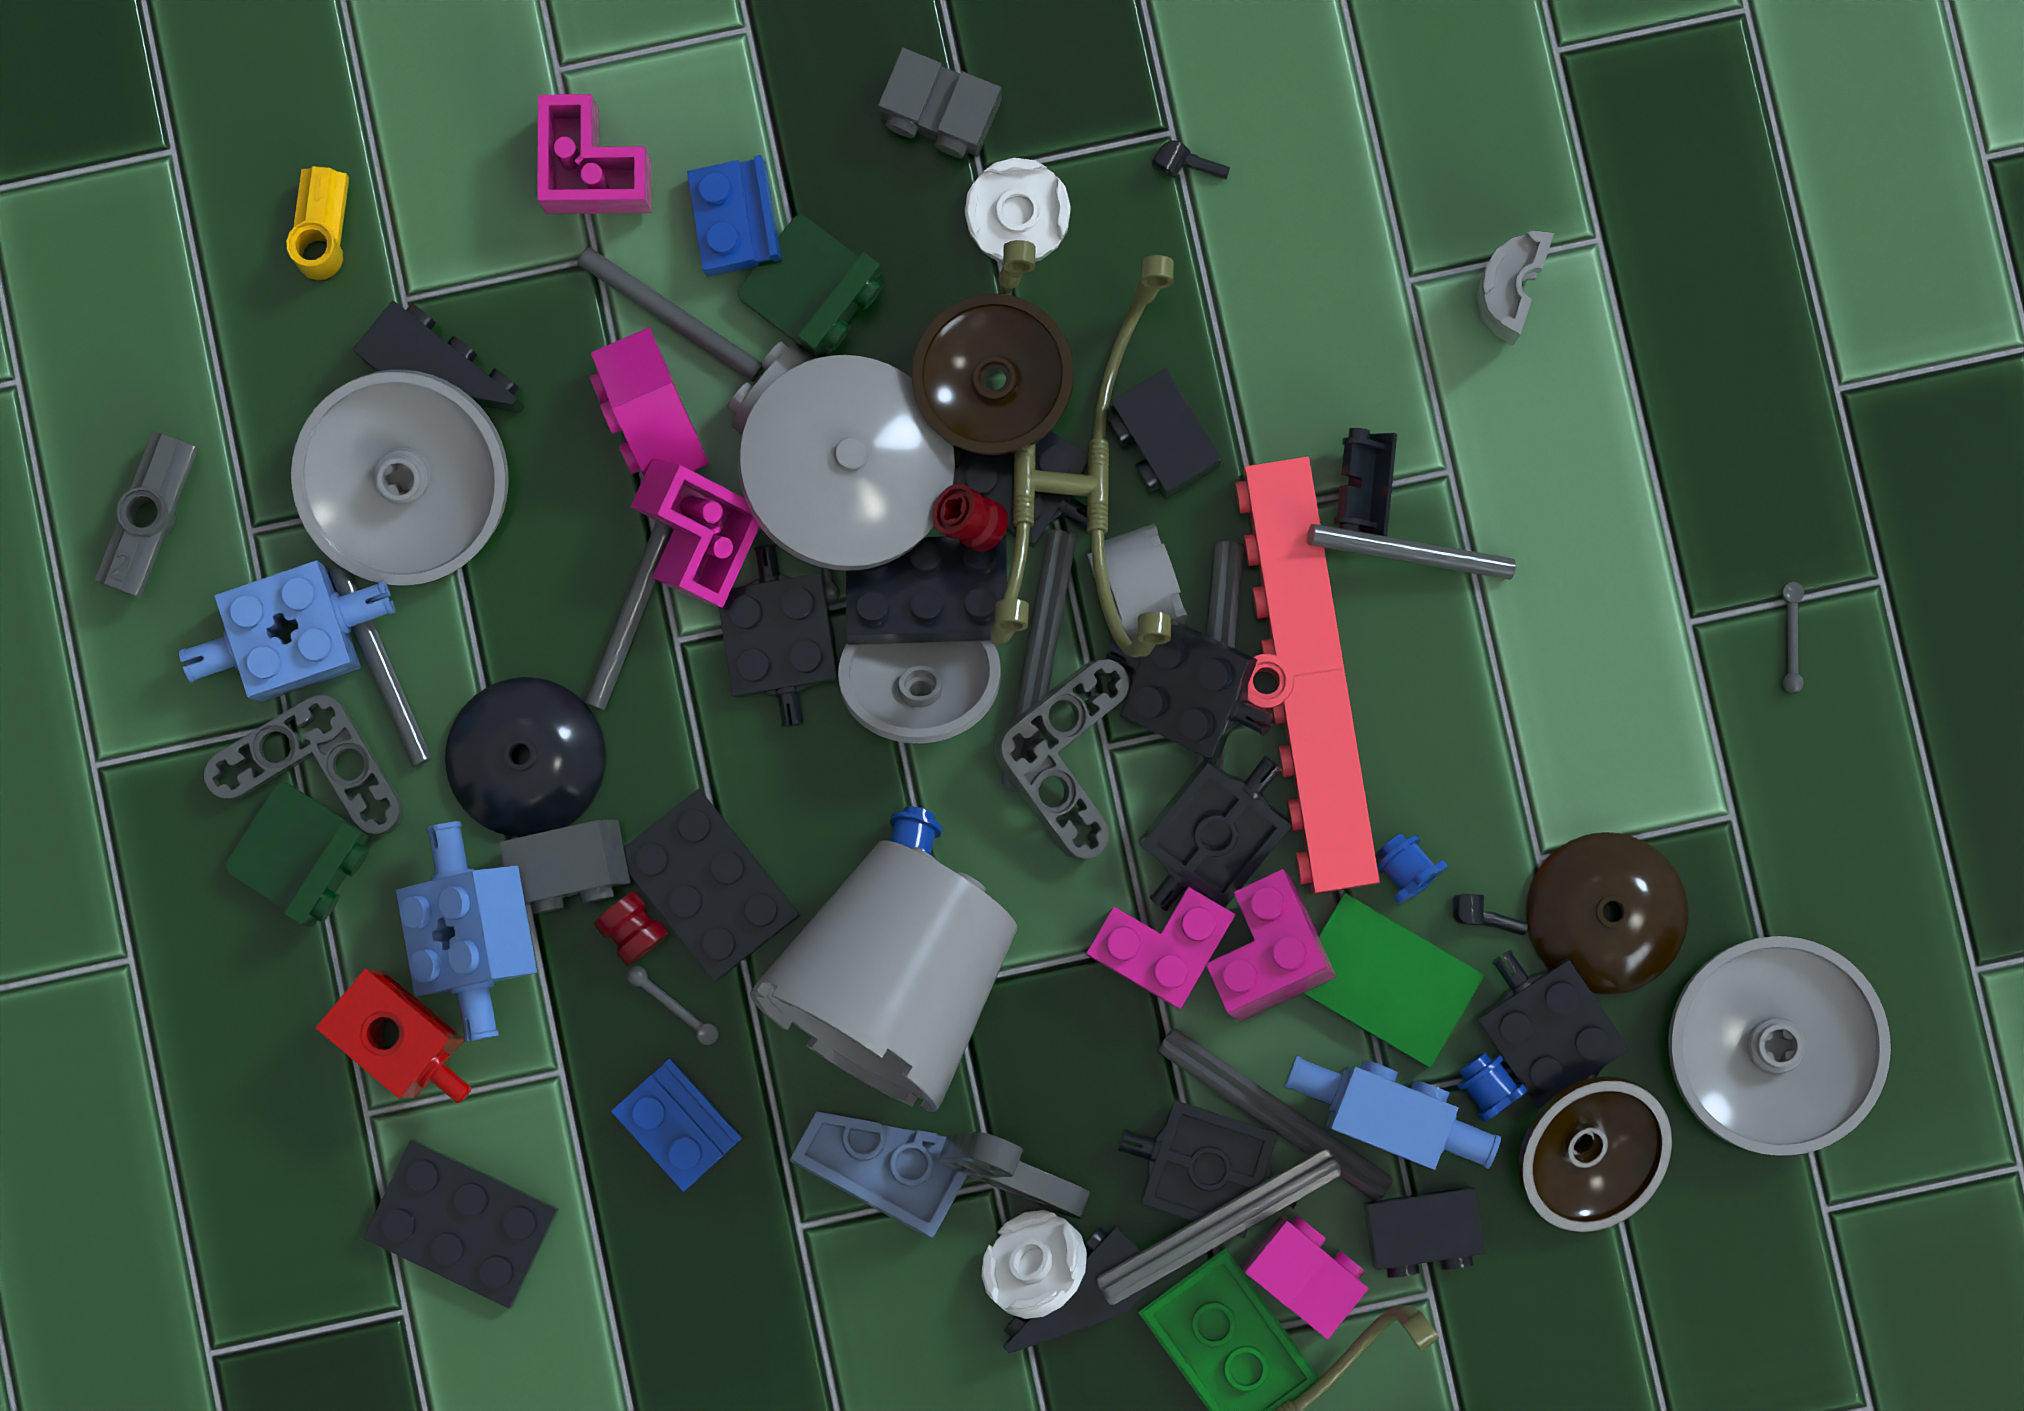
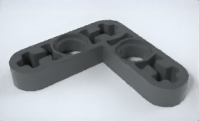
[993,659,1129,859]
[204,695,403,835]
[938,1132,1090,1219]

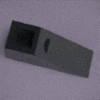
[352,300,524,413]
[1003,1225,1156,1354]

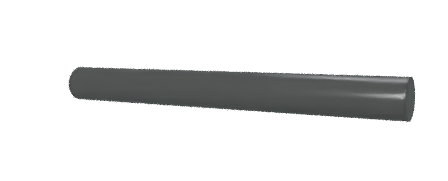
[577,247,763,382]
[585,521,674,711]
[1307,524,1516,580]
[328,566,433,767]

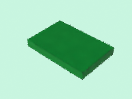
[1302,892,1485,1068]
[1138,1247,1319,1411]

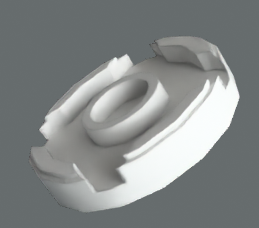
[965,158,1071,263]
[981,1210,1087,1319]

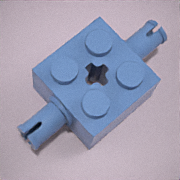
[179,560,396,703]
[396,821,537,1042]
[1284,1055,1501,1170]

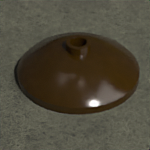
[912,293,1074,455]
[1525,832,1688,994]
[1518,1076,1672,1232]

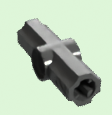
[95,431,198,598]

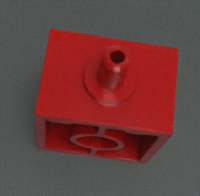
[315,968,471,1103]

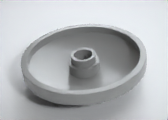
[738,355,955,571]
[291,370,509,585]
[1668,936,1891,1155]

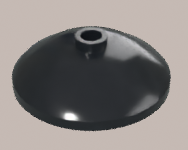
[445,677,607,838]

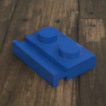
[687,155,782,277]
[611,1058,743,1192]

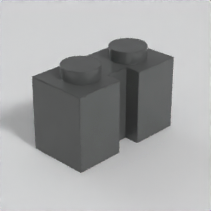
[878,47,1002,158]
[499,820,630,914]

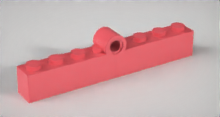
[1235,456,1380,894]

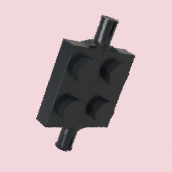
[953,431,1088,549]
[719,544,839,727]
[1106,619,1274,760]
[1139,756,1292,911]
[1477,950,1630,1109]
[1118,1100,1298,1238]

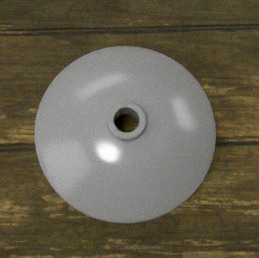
[838,640,1001,743]

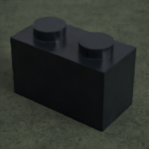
[1107,368,1222,499]
[1363,1186,1486,1278]

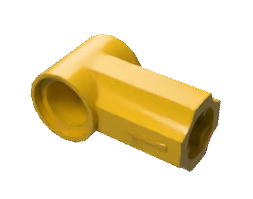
[286,166,349,281]

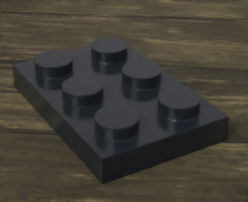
[846,535,1007,645]
[624,789,800,982]
[363,1139,559,1309]

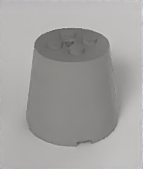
[749,840,1018,1112]

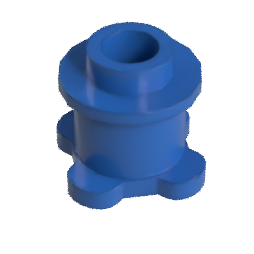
[890,806,943,856]
[1377,833,1449,905]
[1457,1052,1528,1122]

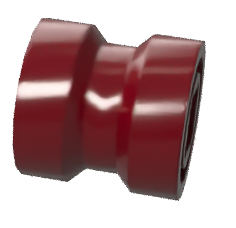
[932,484,1008,552]
[593,891,669,966]

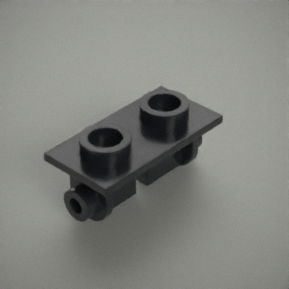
[1334,428,1397,537]

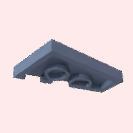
[790,1111,967,1240]

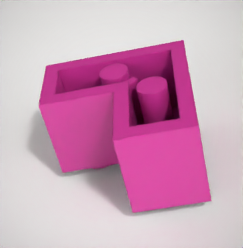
[538,94,652,214]
[589,327,709,476]
[630,458,760,608]
[1206,869,1337,1022]
[1086,887,1236,1009]
[1240,1216,1369,1340]

